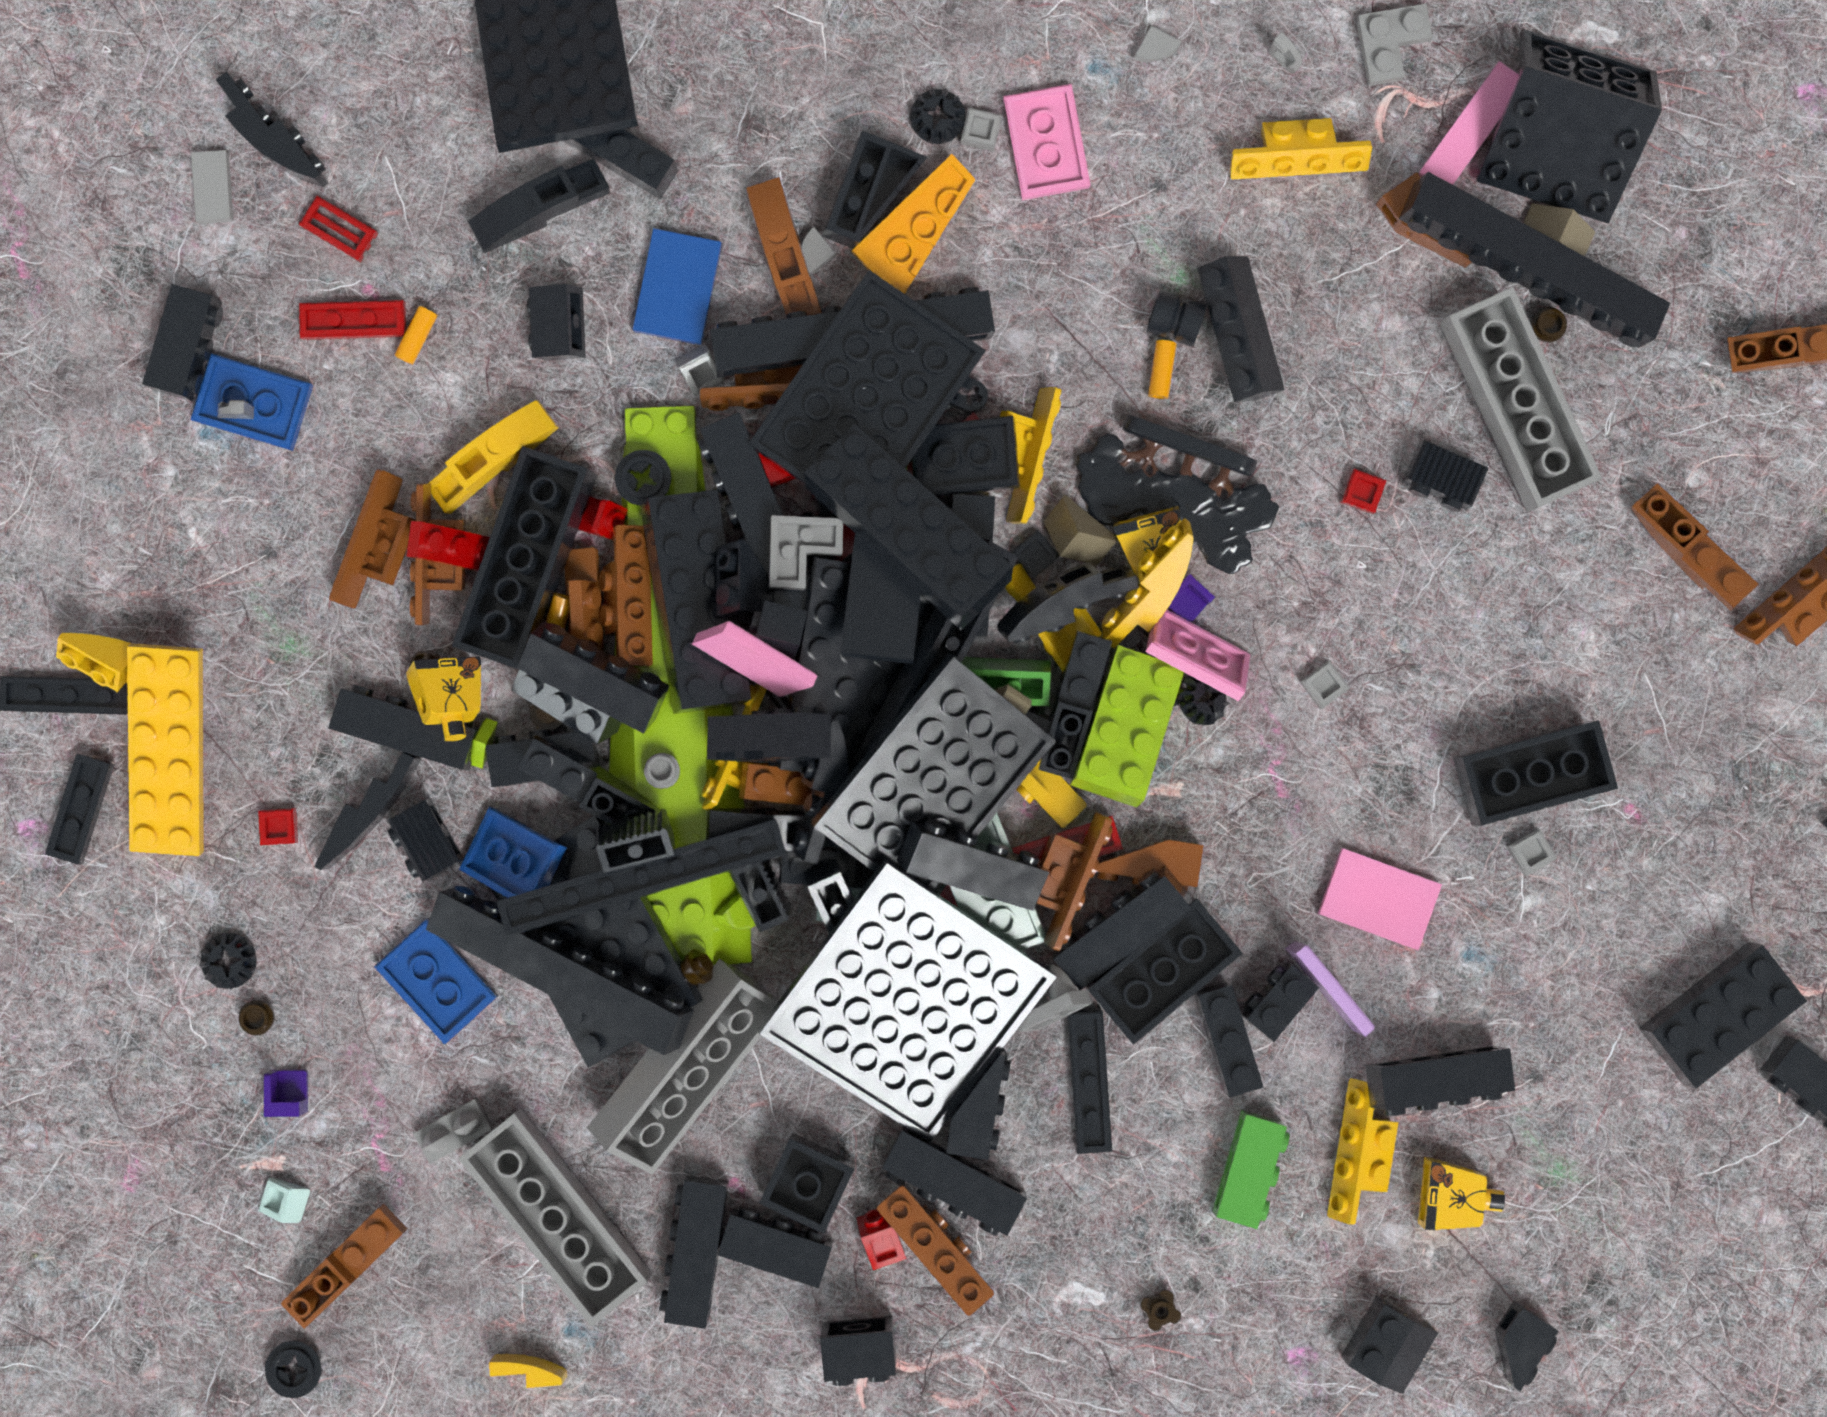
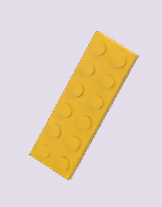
[127,643,204,856]

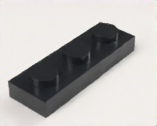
[45,754,115,865]

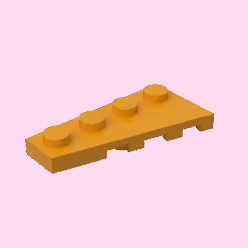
[851,154,976,294]

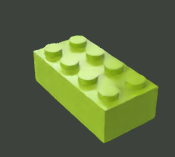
[1070,645,1184,808]

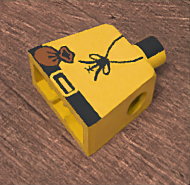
[1113,506,1181,578]
[406,656,481,741]
[1418,1157,1505,1230]

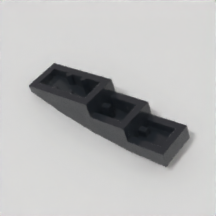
[314,752,422,870]

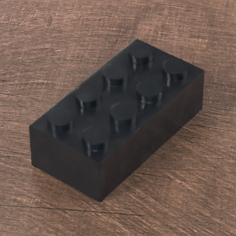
[1453,720,1618,826]
[1086,897,1243,1045]
[1639,942,1807,1089]

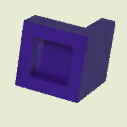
[1167,574,1215,622]
[264,1070,308,1117]

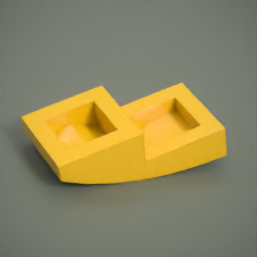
[489,1354,567,1388]

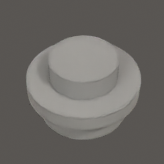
[644,753,680,789]

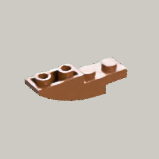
[746,177,821,316]
[1727,324,1827,373]
[1631,483,1759,611]
[739,763,813,806]
[280,1203,408,1329]

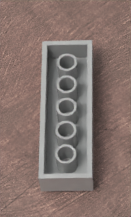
[1440,287,1603,513]
[587,959,778,1175]
[458,1108,652,1327]

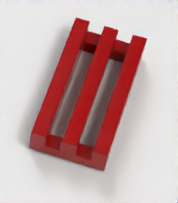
[299,196,379,263]

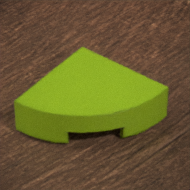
[470,718,498,769]
[714,894,756,930]

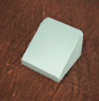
[258,1177,310,1223]

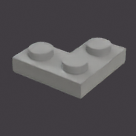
[1356,3,1433,86]
[768,515,843,590]

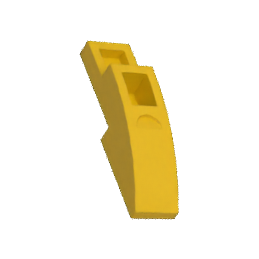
[428,400,559,514]
[1101,518,1193,648]
[56,633,132,692]

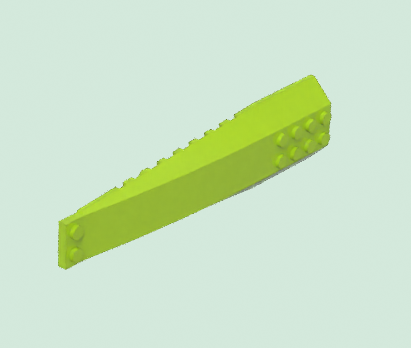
[608,406,752,966]

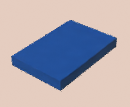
[633,228,722,346]
[190,354,314,451]
[459,806,567,898]
[374,919,498,1045]

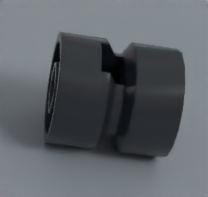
[1146,289,1207,347]

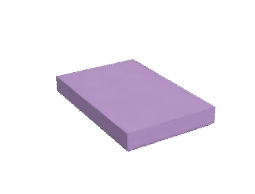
[1285,941,1375,1037]

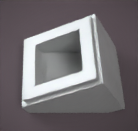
[676,344,725,396]

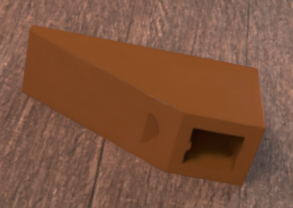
[1376,172,1472,268]
[1097,839,1204,891]

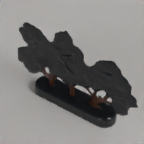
[1076,414,1279,574]

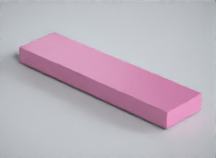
[1418,61,1519,185]

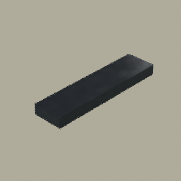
[0,676,128,715]
[1067,1010,1112,1154]

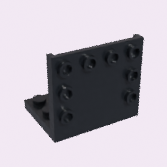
[1476,29,1662,224]

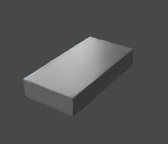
[191,150,234,224]

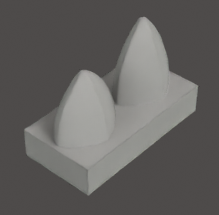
[1018,964,1092,1032]
[413,1097,494,1164]

